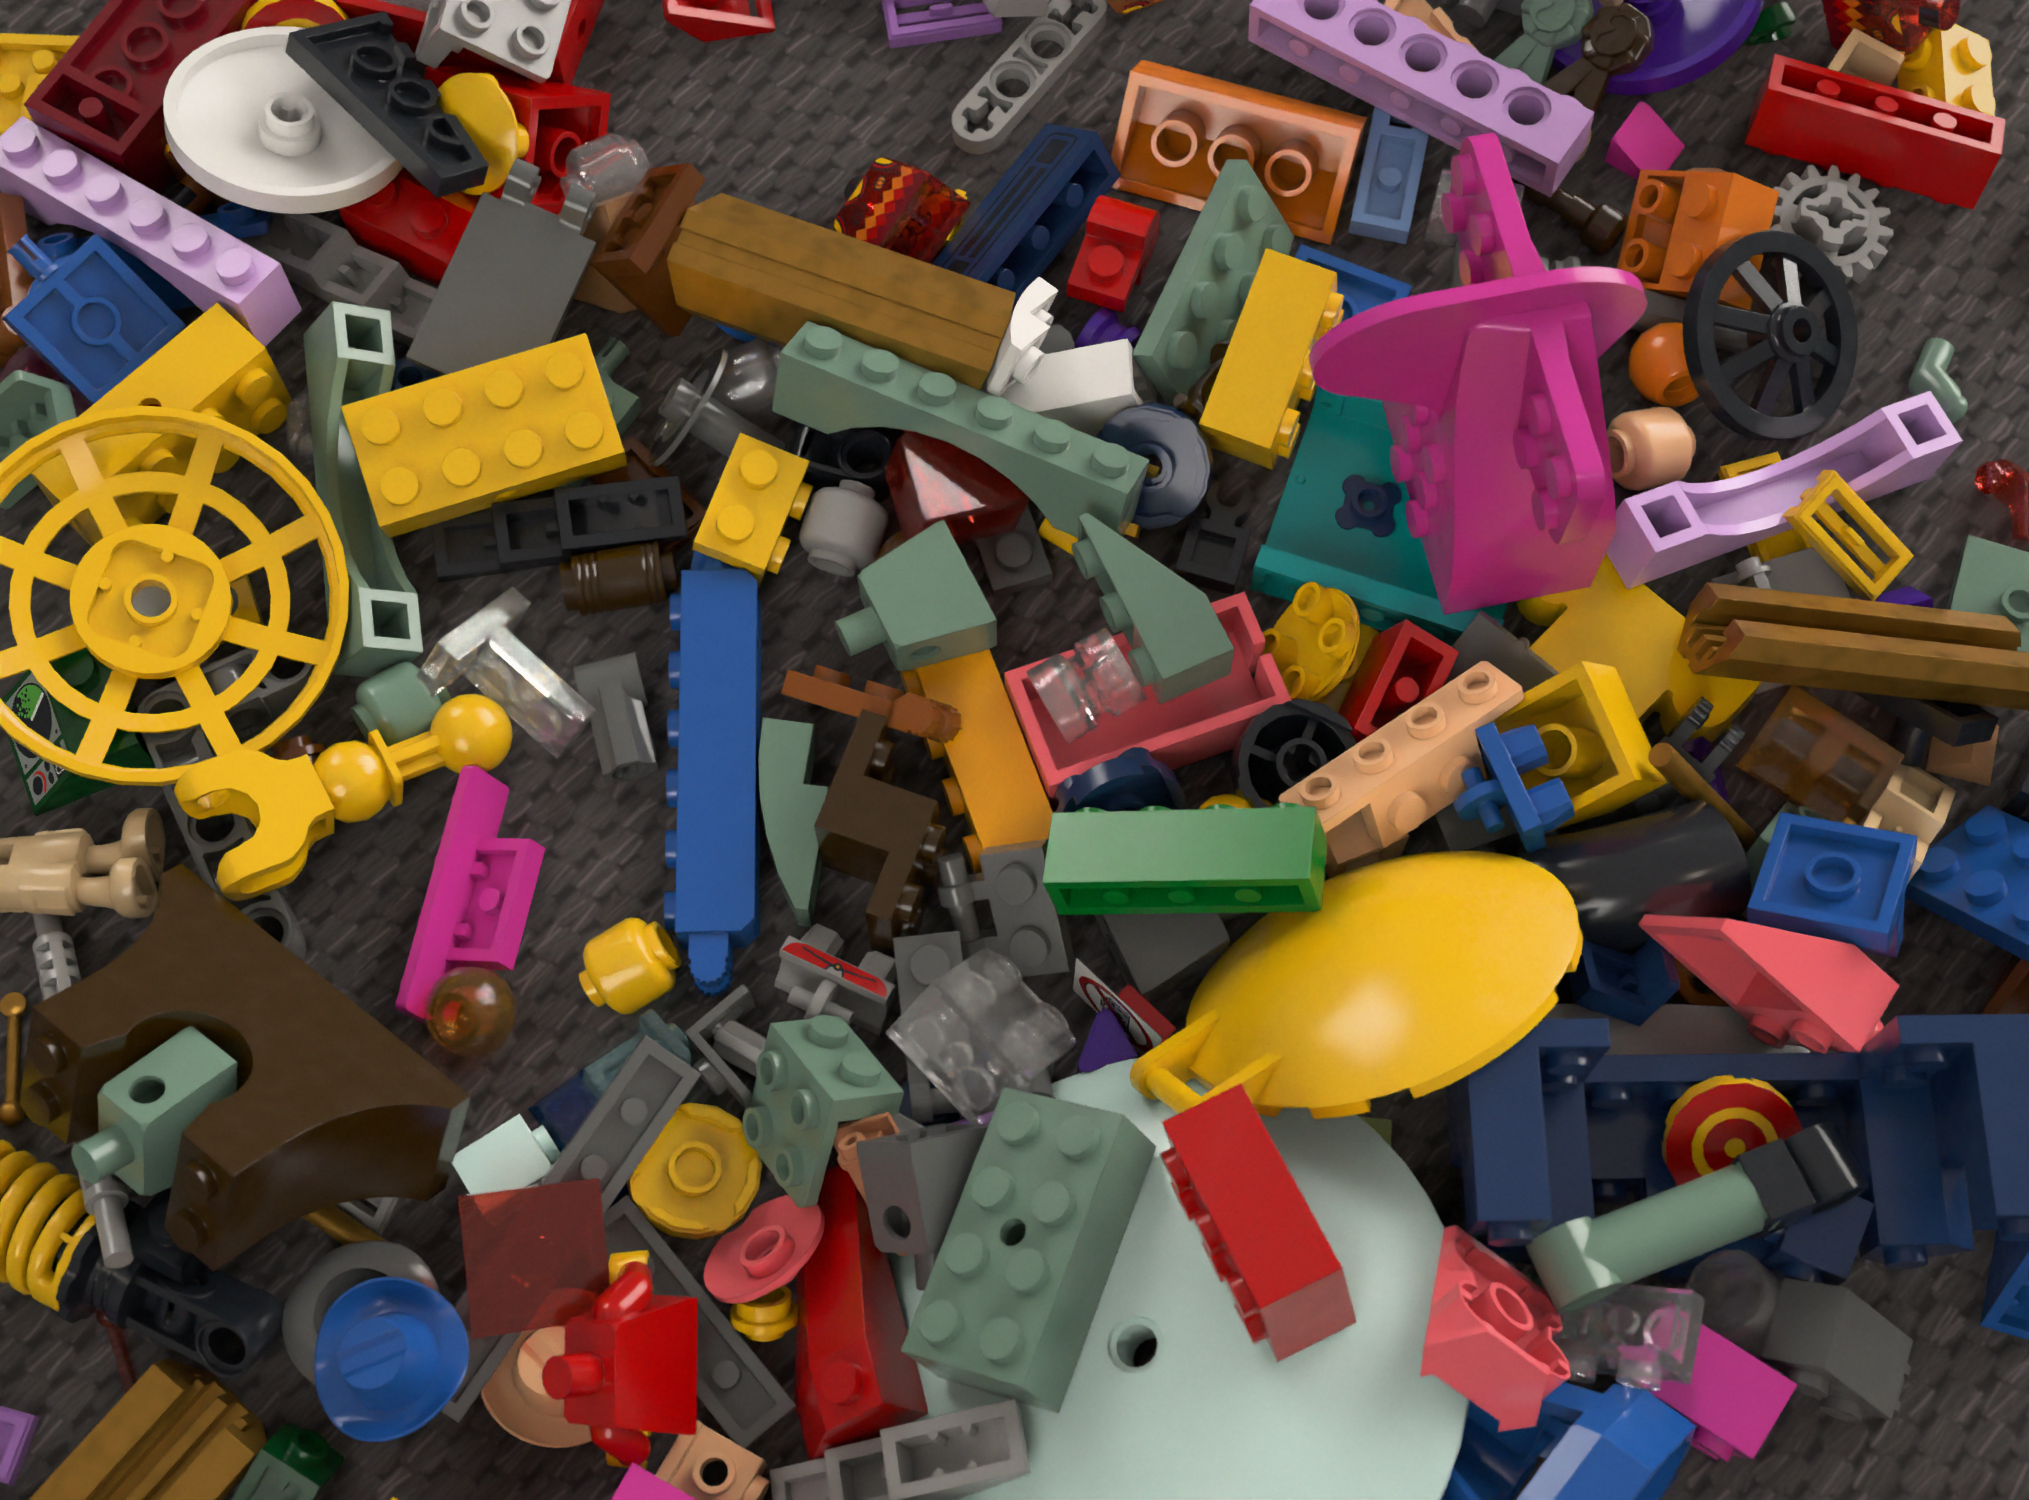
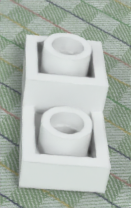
[987,277,1059,396]

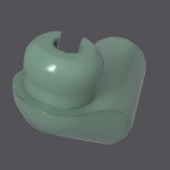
[1909,337,1968,424]

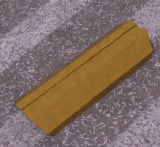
[667,193,1016,390]
[1677,582,2029,711]
[29,1358,267,1500]

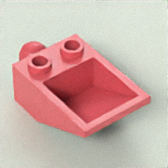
[1638,914,1900,1054]

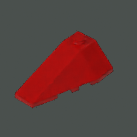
[794,1165,929,1461]

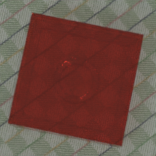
[457,1177,610,1338]

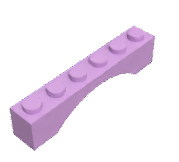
[0,116,302,347]
[1606,391,1963,589]

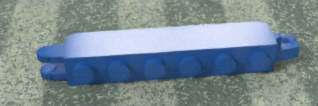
[664,551,762,999]

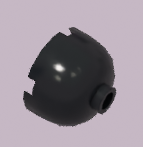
[1230,699,1357,808]

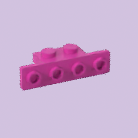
[396,765,546,1029]

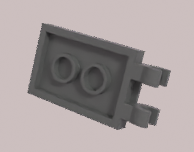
[406,158,598,376]

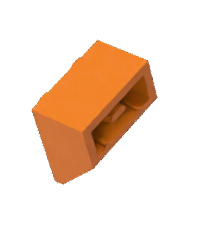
[1616,169,1779,311]

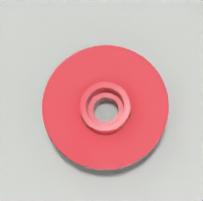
[704,1195,825,1304]

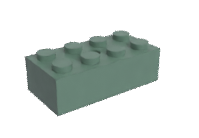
[901,1087,1156,1413]

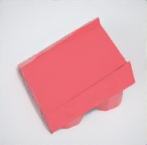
[1420,1225,1571,1432]

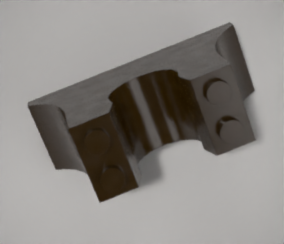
[19,864,471,1272]

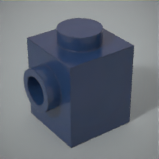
[1761,1196,1875,1286]

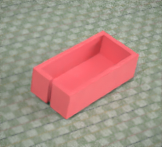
[1004,591,1291,811]

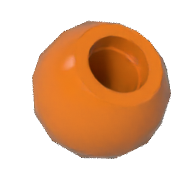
[1628,322,1699,407]

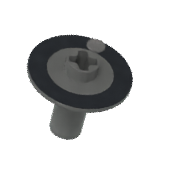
[649,348,785,467]

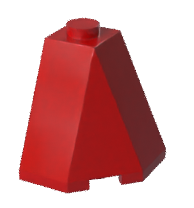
[425,65,611,214]

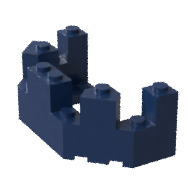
[1445,1014,2029,1284]

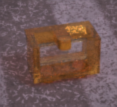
[1737,685,1906,825]

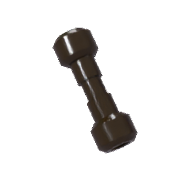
[1511,177,1628,255]

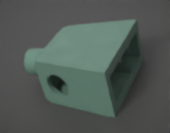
[835,519,997,672]
[71,1025,237,1196]

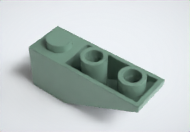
[1072,513,1234,704]

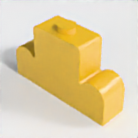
[1516,553,1762,742]

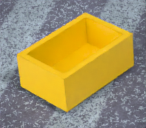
[1199,248,1345,470]

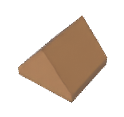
[1925,705,1999,786]

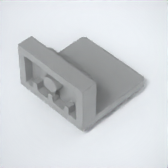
[415,0,571,84]

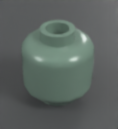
[350,661,451,747]

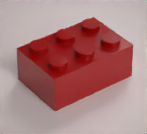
[1160,1083,1356,1362]

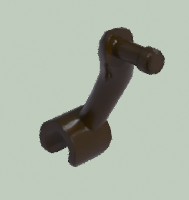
[1174,340,1231,425]

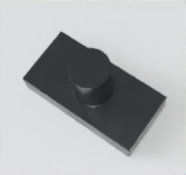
[1851,691,1999,767]

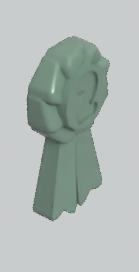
[1493,0,1594,85]

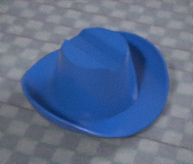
[314,1277,469,1442]

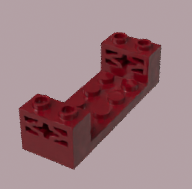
[24,0,258,194]

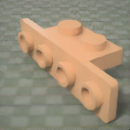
[1279,661,1524,849]

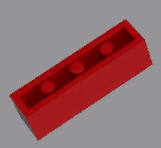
[1744,54,2005,210]

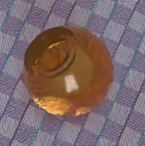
[424,967,517,1058]

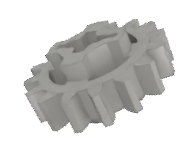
[1770,165,1893,285]

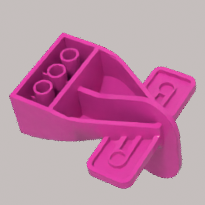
[1309,132,1647,615]

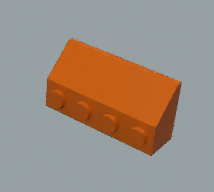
[1111,60,1368,245]

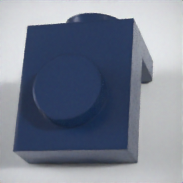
[1567,938,1680,1027]

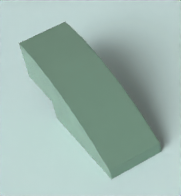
[758,717,829,927]

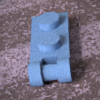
[1348,107,1429,244]

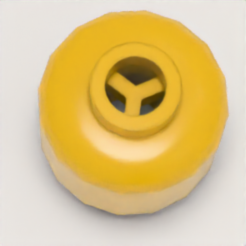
[579,917,682,1015]

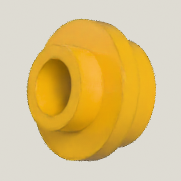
[730,1286,799,1342]

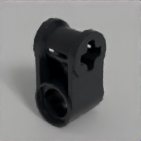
[787,420,897,503]

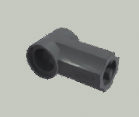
[573,652,659,783]

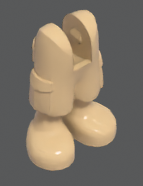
[0,808,166,918]

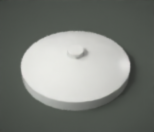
[163,26,403,214]

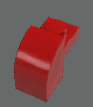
[1066,195,1160,313]

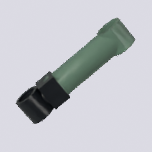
[1525,1121,1870,1315]

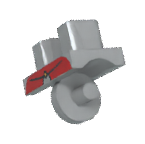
[774,923,897,1036]

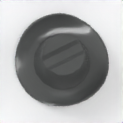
[282,1240,440,1384]

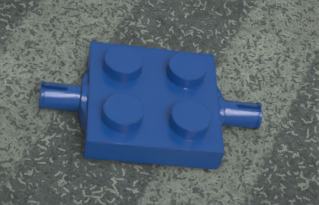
[2,233,186,407]

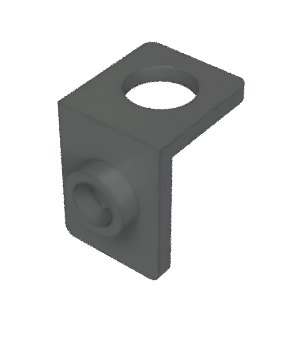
[685,984,756,1110]

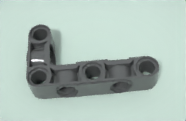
[137,648,315,960]

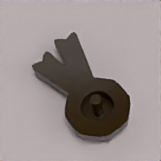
[1542,3,1654,118]

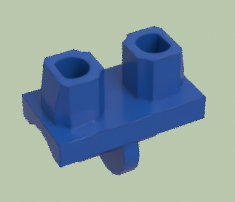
[1453,722,1575,854]

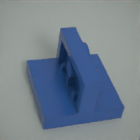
[1747,812,1917,958]

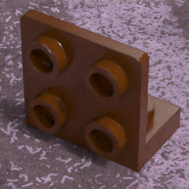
[589,163,706,337]

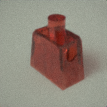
[886,430,1030,544]

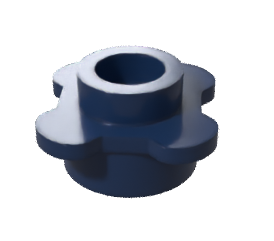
[1335,475,1402,537]

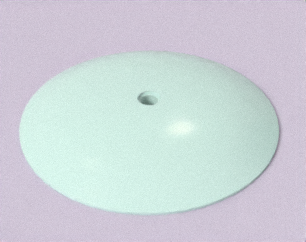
[887,1058,1470,1500]

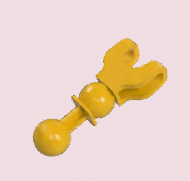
[174,694,512,901]

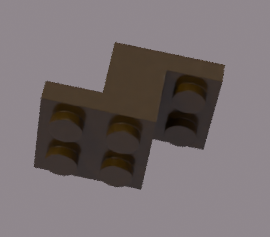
[814,709,948,958]

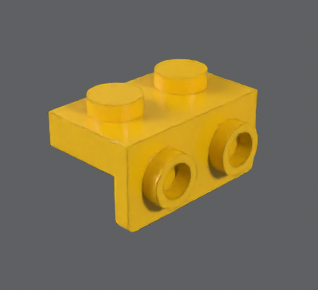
[1897,16,1996,116]
[692,433,814,588]

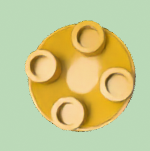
[438,73,529,195]
[1263,582,1360,702]

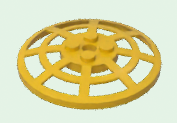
[0,406,349,786]

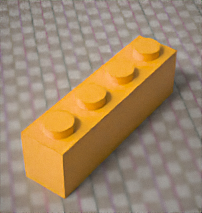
[900,649,1053,874]

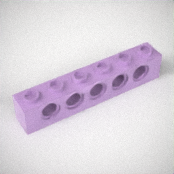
[1248,0,1595,198]

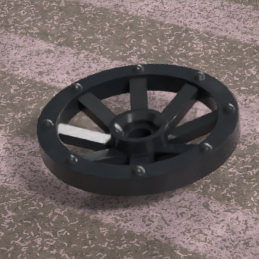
[1683,230,1858,441]

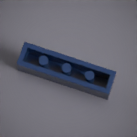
[932,123,1121,311]

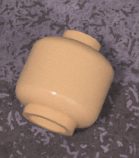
[1607,407,1696,491]

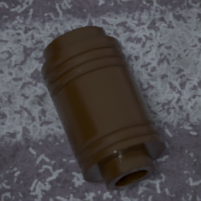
[559,541,679,616]

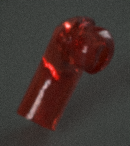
[1975,459,2029,540]

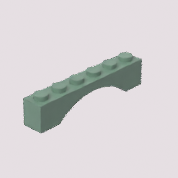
[303,301,423,677]
[772,321,1150,538]

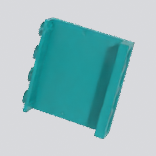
[1250,386,1507,647]

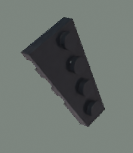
[285,11,489,198]

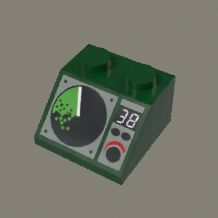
[2,648,155,816]

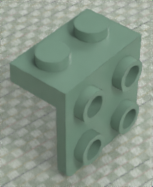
[742,1015,904,1208]

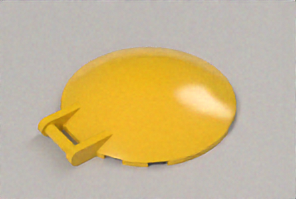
[1130,850,1583,1119]

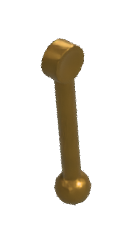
[0,992,28,1127]

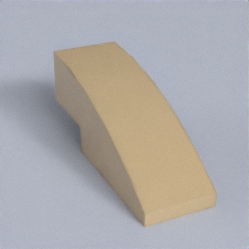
[1858,762,1956,883]

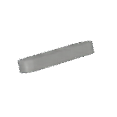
[951,0,1108,155]

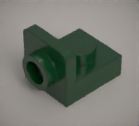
[231,1422,345,1500]

